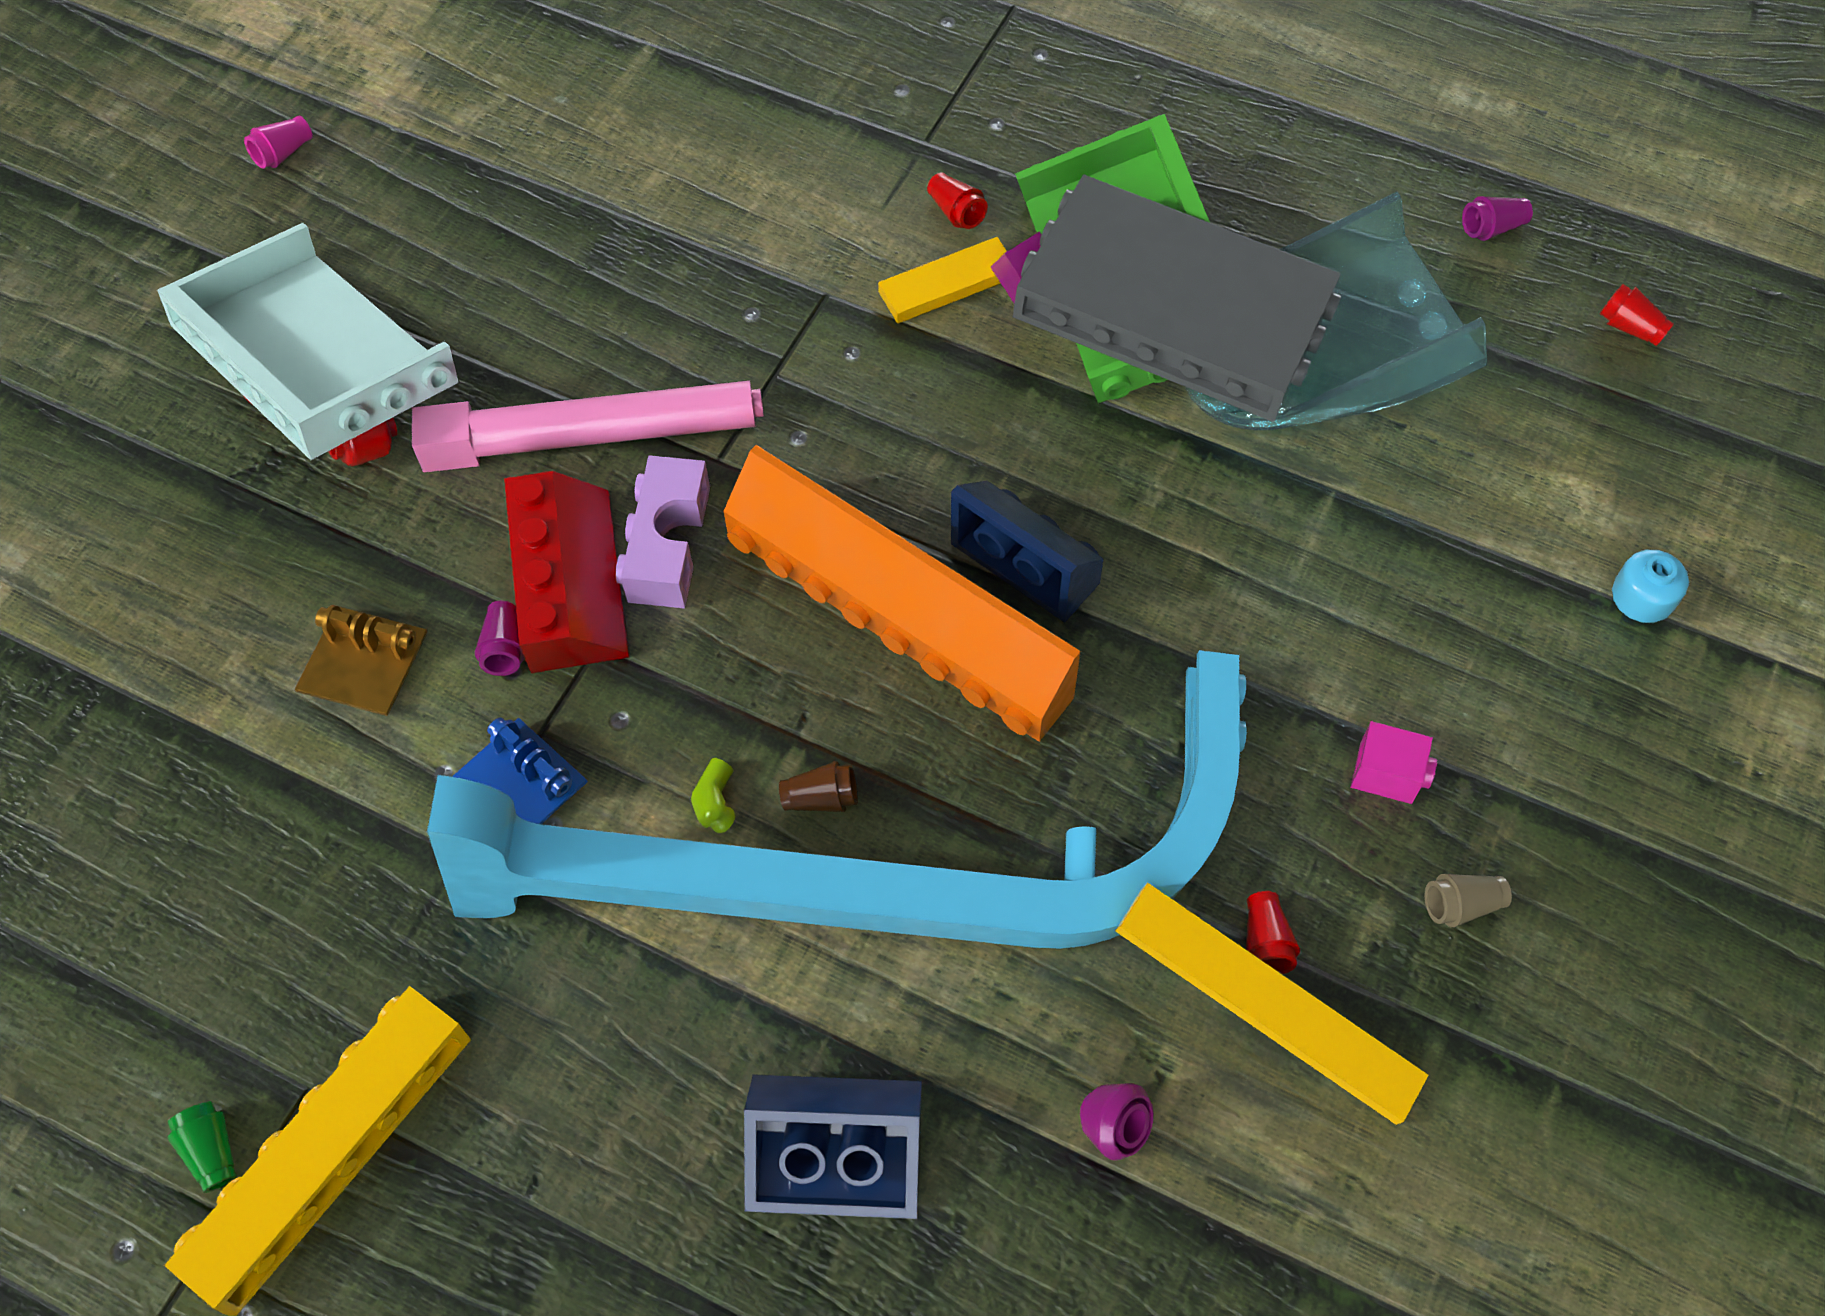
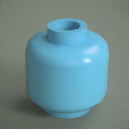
[1612,549,1689,623]

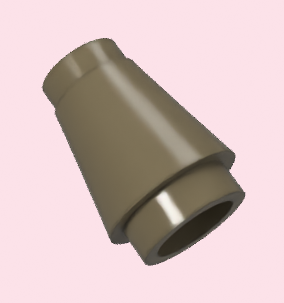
[1425,874,1512,927]

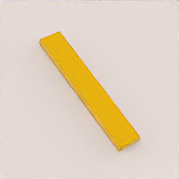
[1115,883,1429,1125]

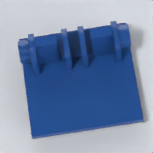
[452,717,588,824]

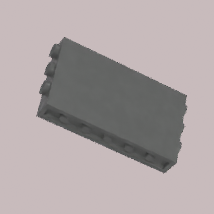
[1012,174,1342,422]

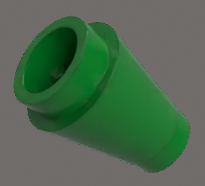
[167,1101,237,1193]

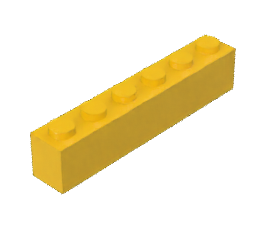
[164,986,471,1316]

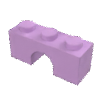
[616,456,710,608]

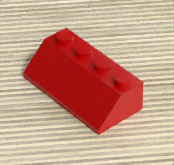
[504,471,629,674]

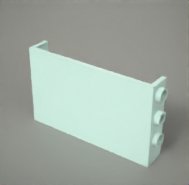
[157,223,459,460]

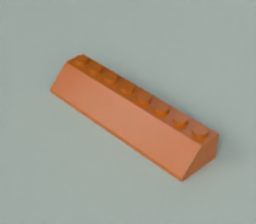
[723,445,1081,742]

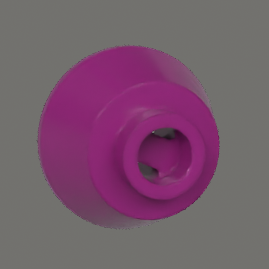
[1080,1083,1154,1161]

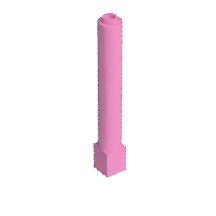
[412,380,764,472]

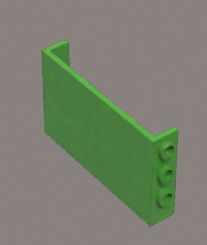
[1015,114,1210,403]

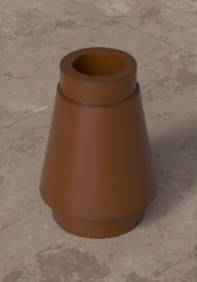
[779,761,858,812]

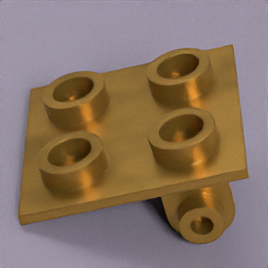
[295,605,428,716]

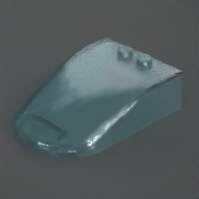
[1184,192,1487,431]

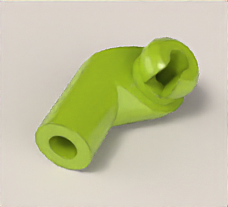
[691,758,735,833]

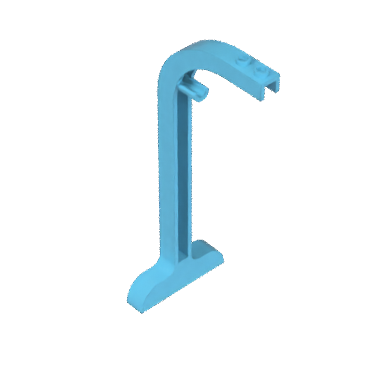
[427,650,1247,949]

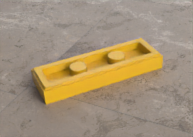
[878,237,1007,324]

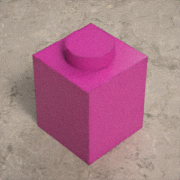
[1351,721,1437,804]

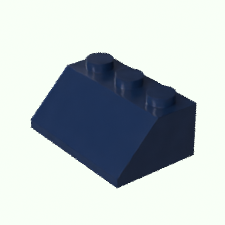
[951,481,1104,623]
[744,1075,922,1219]

